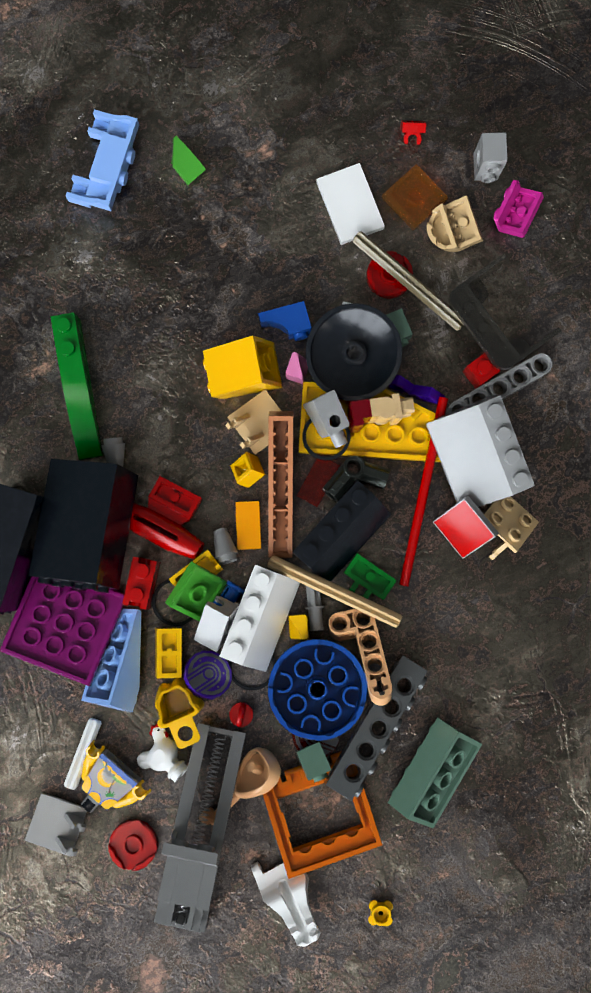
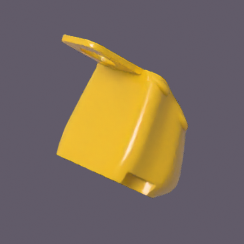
[155,678,204,749]

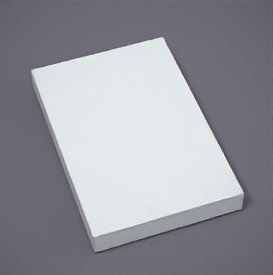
[316,163,385,245]

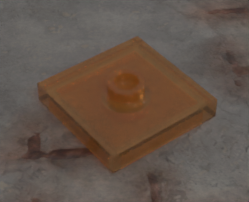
[382,164,448,231]

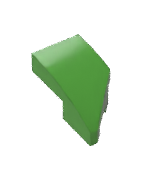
[171,136,206,185]

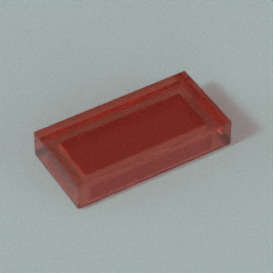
[296,454,340,507]

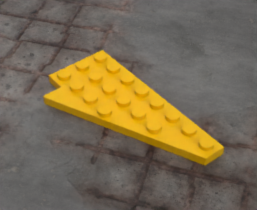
[299,382,440,462]

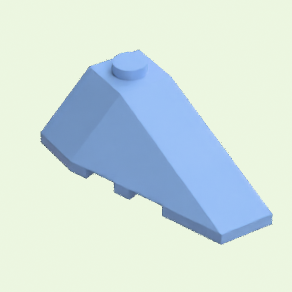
[81,608,141,712]

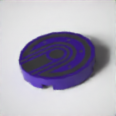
[184,651,232,700]

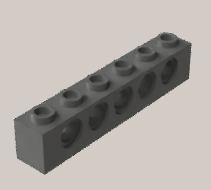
[324,655,427,801]

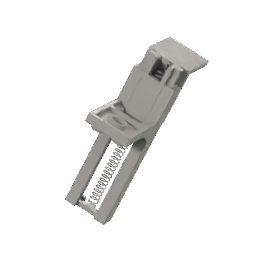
[154,723,246,933]

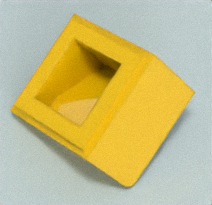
[230,452,265,488]
[288,614,309,640]

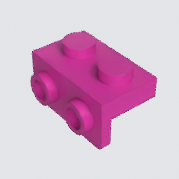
[494,180,544,238]

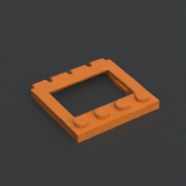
[263,751,382,879]

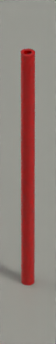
[399,397,448,587]

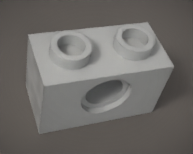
[473,133,507,183]

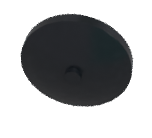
[306,303,403,401]

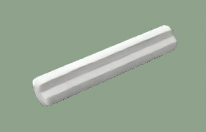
[64,718,102,790]

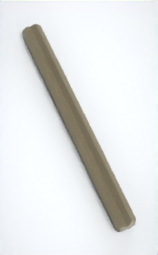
[353,231,466,331]

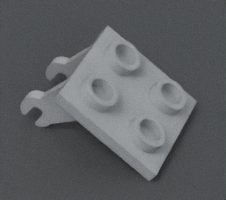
[25,792,87,857]

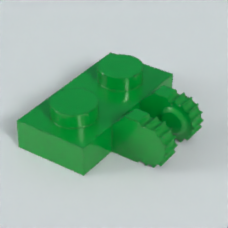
[343,553,397,600]

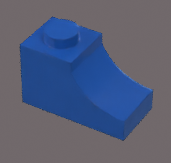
[258,301,312,341]

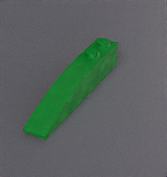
[50,312,103,460]

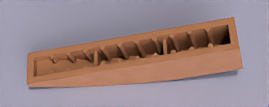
[268,411,293,558]

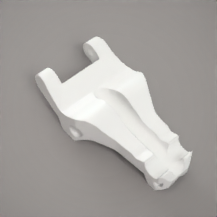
[251,861,321,947]

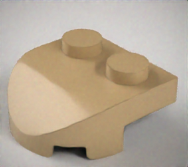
[427,195,483,252]

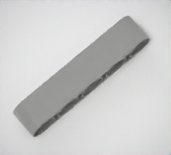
[445,353,552,415]

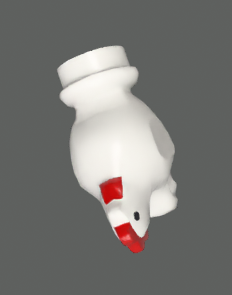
[137,724,188,782]

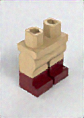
[347,393,415,433]

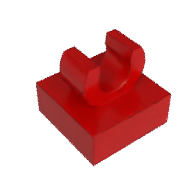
[400,120,426,145]

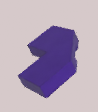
[389,375,445,404]

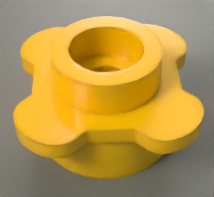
[368,900,393,926]

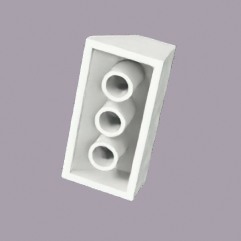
[219,565,300,672]

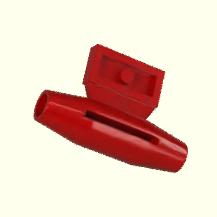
[130,476,204,560]

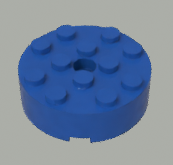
[268,639,367,741]

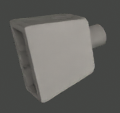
[303,390,350,448]

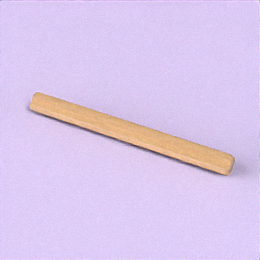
[267,556,402,628]

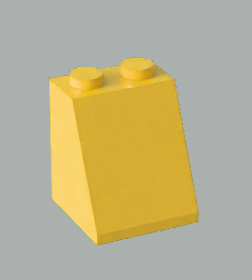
[203,335,283,399]

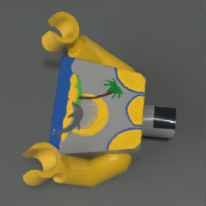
[81,740,151,813]

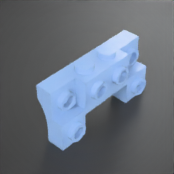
[66,109,139,211]

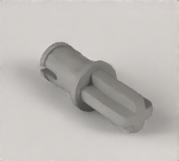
[305,586,324,631]

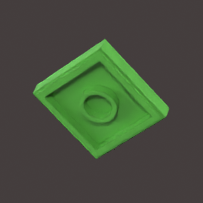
[165,561,227,622]

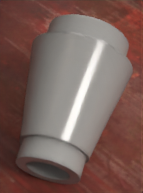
[101,437,125,467]
[213,528,238,565]

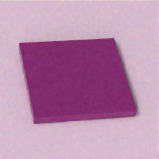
[0,576,124,686]

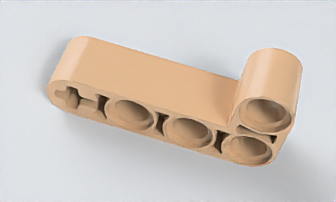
[329,609,392,706]

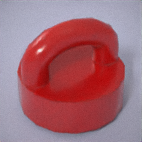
[229,702,253,727]

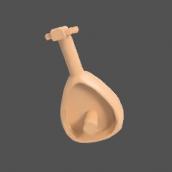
[198,747,281,825]

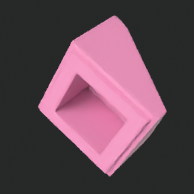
[286,352,308,384]

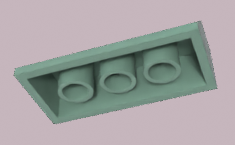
[387,717,482,828]

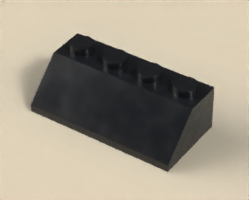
[293,481,391,582]

